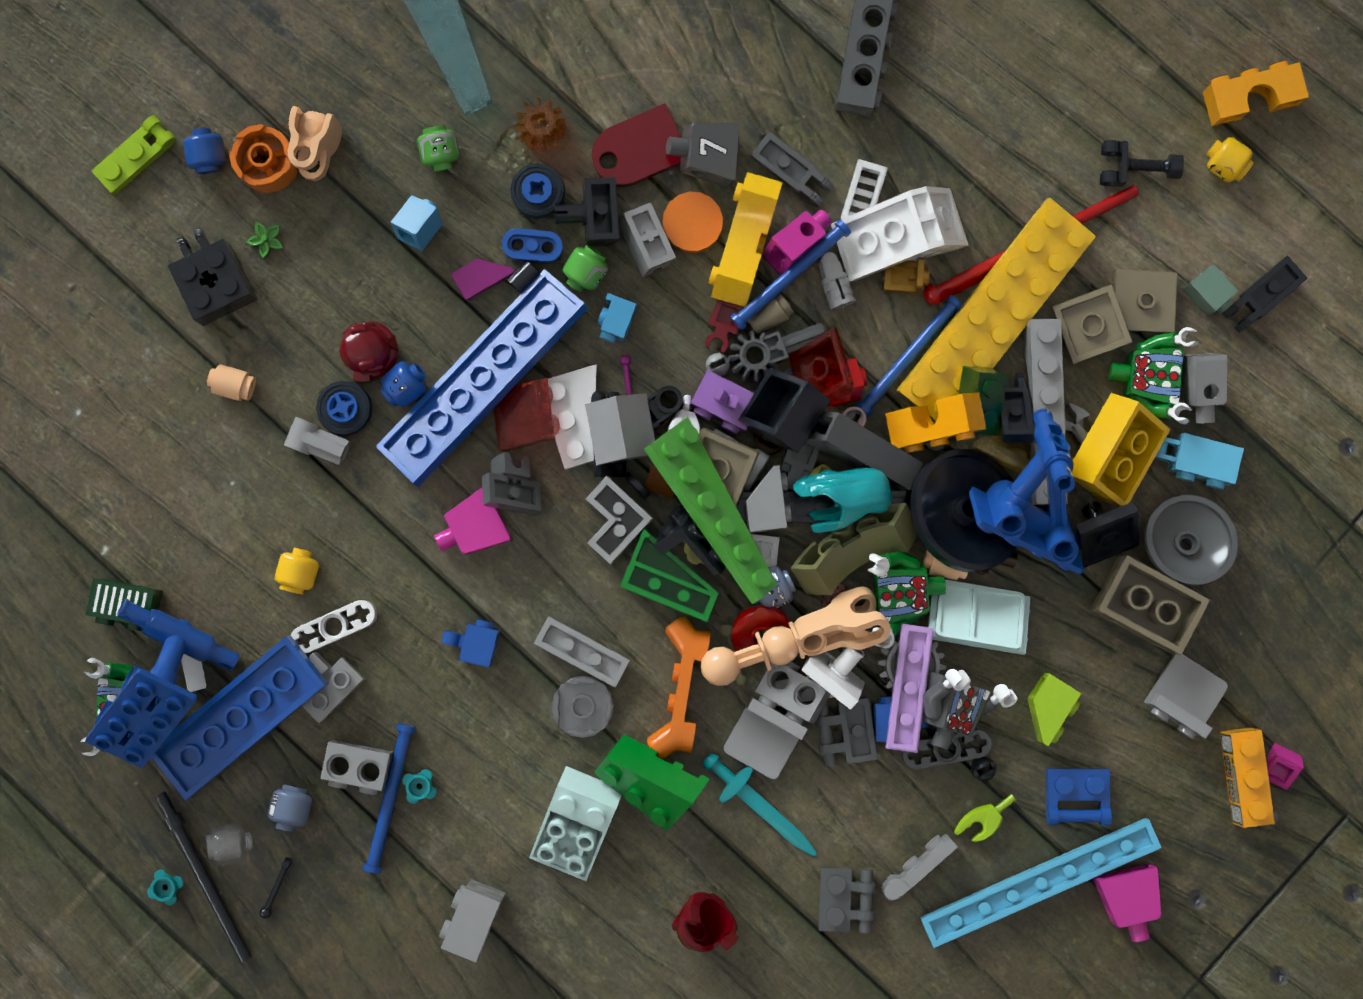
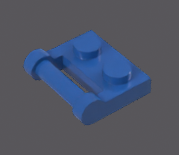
[1045,768,1112,825]

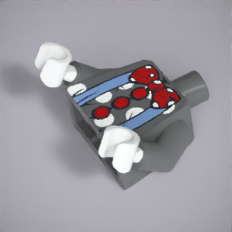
[922,669,1018,750]

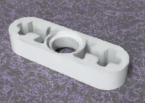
[291,600,377,653]

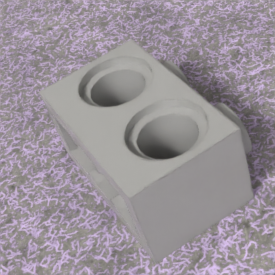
[755,662,831,724]
[320,740,394,795]

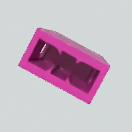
[762,210,832,276]
[434,488,513,555]
[1093,863,1161,942]

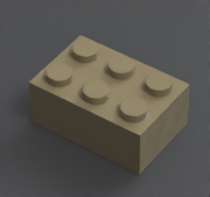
[1090,555,1210,655]

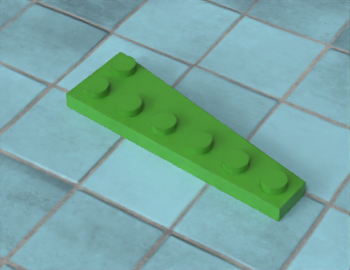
[644,417,777,604]

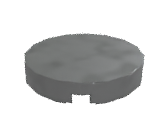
[552,676,614,738]

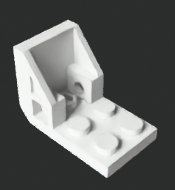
[831,186,969,282]

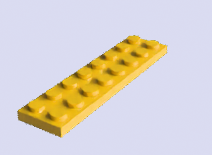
[896,198,1096,422]

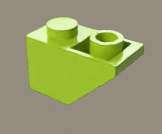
[1027,672,1081,746]

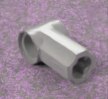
[284,417,351,466]

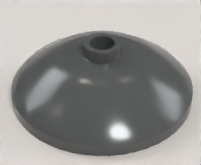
[1144,495,1238,586]

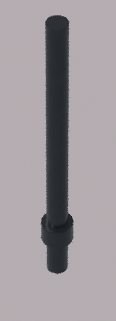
[154,791,252,963]

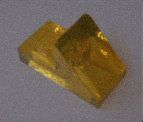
[968,431,1031,474]

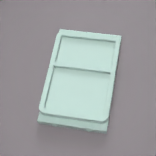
[928,580,1030,655]

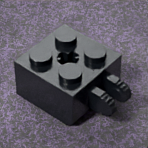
[167,228,258,326]

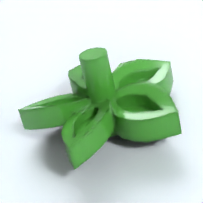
[246,222,283,259]

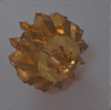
[514,98,567,151]

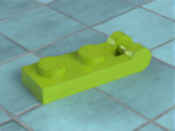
[91,115,176,196]

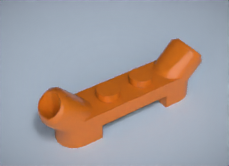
[647,615,711,760]

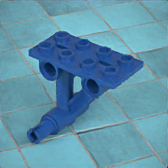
[969,409,1084,575]
[85,598,239,767]

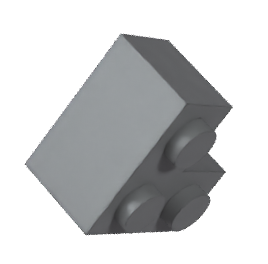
[586,476,653,565]
[439,879,506,962]

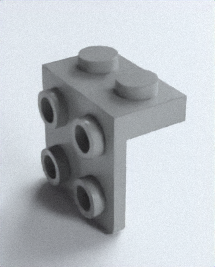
[1143,654,1228,739]
[724,695,808,779]

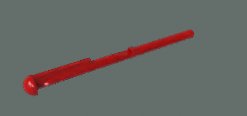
[923,185,1139,305]

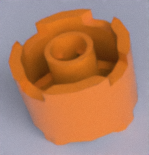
[229,124,298,193]

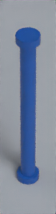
[729,219,851,331]
[855,295,963,417]
[362,723,416,874]

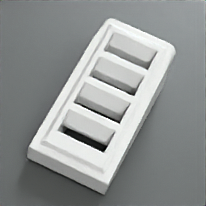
[841,159,888,219]

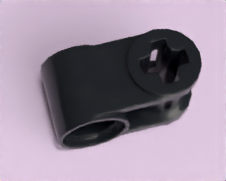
[647,386,683,432]

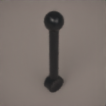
[259,857,292,919]

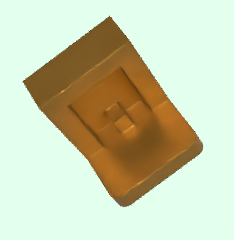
[883,258,930,295]

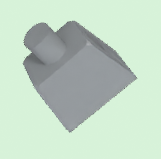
[1181,353,1227,423]

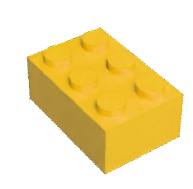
[1071,393,1171,507]

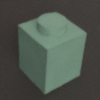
[1183,264,1238,316]

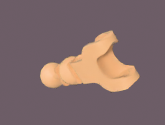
[701,587,891,686]

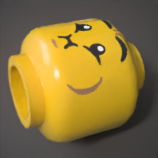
[1206,137,1254,183]

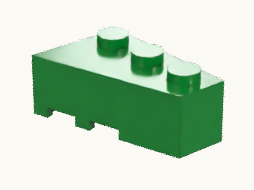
[620,529,719,622]
[593,734,710,832]

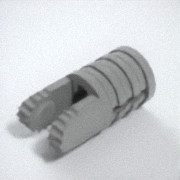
[818,251,856,311]

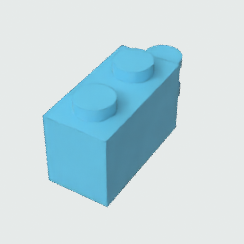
[1154,433,1244,490]

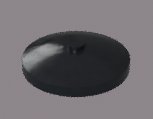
[910,449,1017,573]

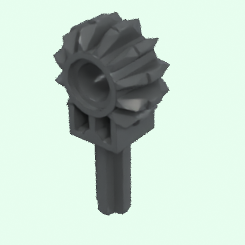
[728,323,827,383]

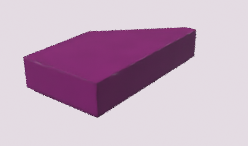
[451,259,515,301]

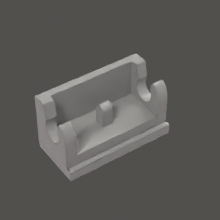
[618,203,676,277]

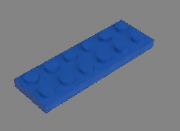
[152,635,329,801]

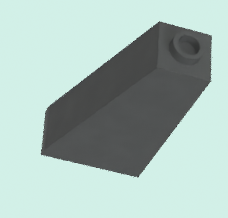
[805,411,923,490]

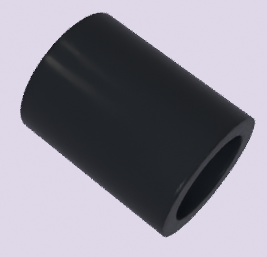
[507,260,540,294]

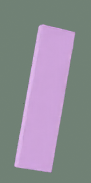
[885,624,934,753]

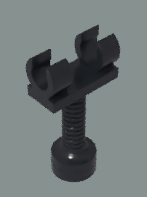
[1100,140,1184,187]

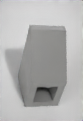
[745,465,792,533]

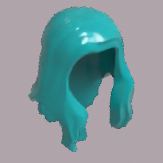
[793,468,892,533]

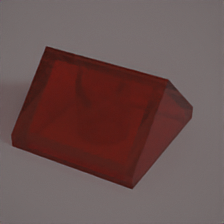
[788,327,854,406]

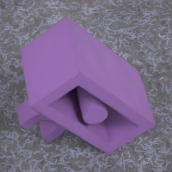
[690,370,754,435]

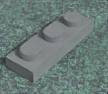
[534,616,630,687]

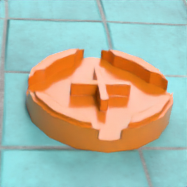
[663,191,723,253]

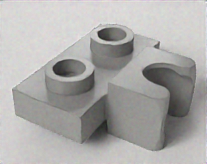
[302,652,365,724]

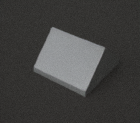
[585,393,655,466]

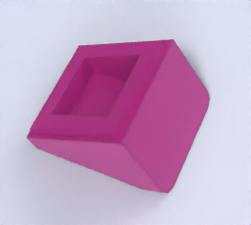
[1266,743,1304,790]

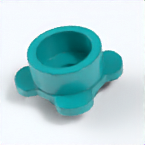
[402,769,437,804]
[147,869,184,906]

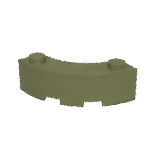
[791,503,917,595]

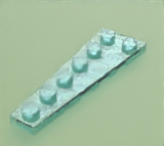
[403,0,492,117]

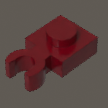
[705,299,745,354]

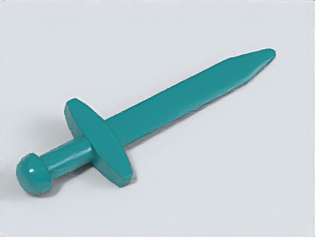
[703,753,817,856]

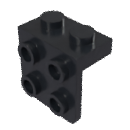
[654,504,726,576]

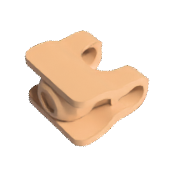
[288,106,342,181]

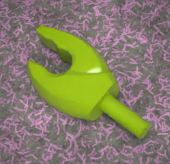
[954,794,1016,843]

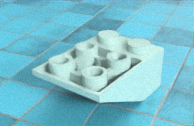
[529,766,621,881]

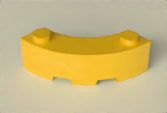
[708,172,783,307]

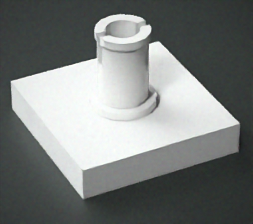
[801,647,865,710]

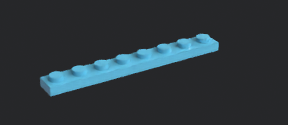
[920,818,1162,948]

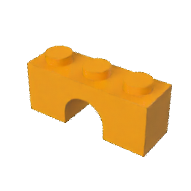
[1203,61,1309,126]
[885,392,986,453]

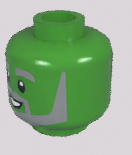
[417,125,460,172]
[563,245,608,292]

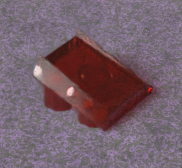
[494,378,560,452]

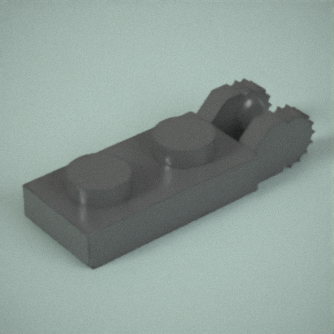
[750,132,835,207]

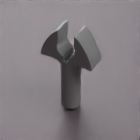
[1065,403,1090,445]

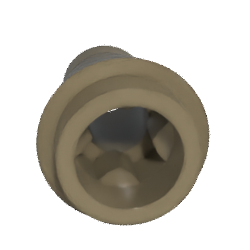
[748,293,795,335]

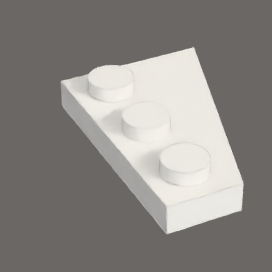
[538,364,597,470]

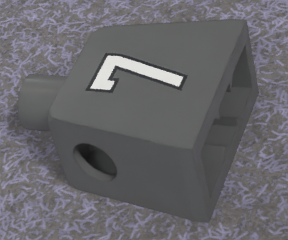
[666,122,739,186]

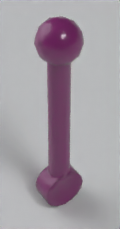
[619,354,632,395]

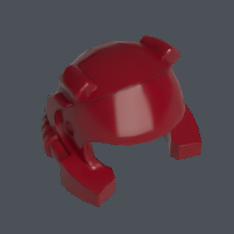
[339,321,399,383]
[672,892,739,952]

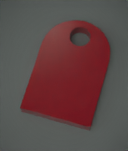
[592,103,681,187]

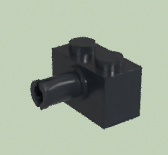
[554,177,619,246]

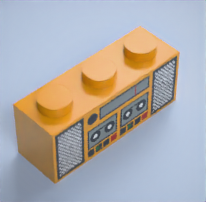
[1220,728,1275,828]

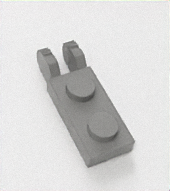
[881,834,958,901]

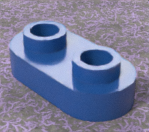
[502,228,563,264]

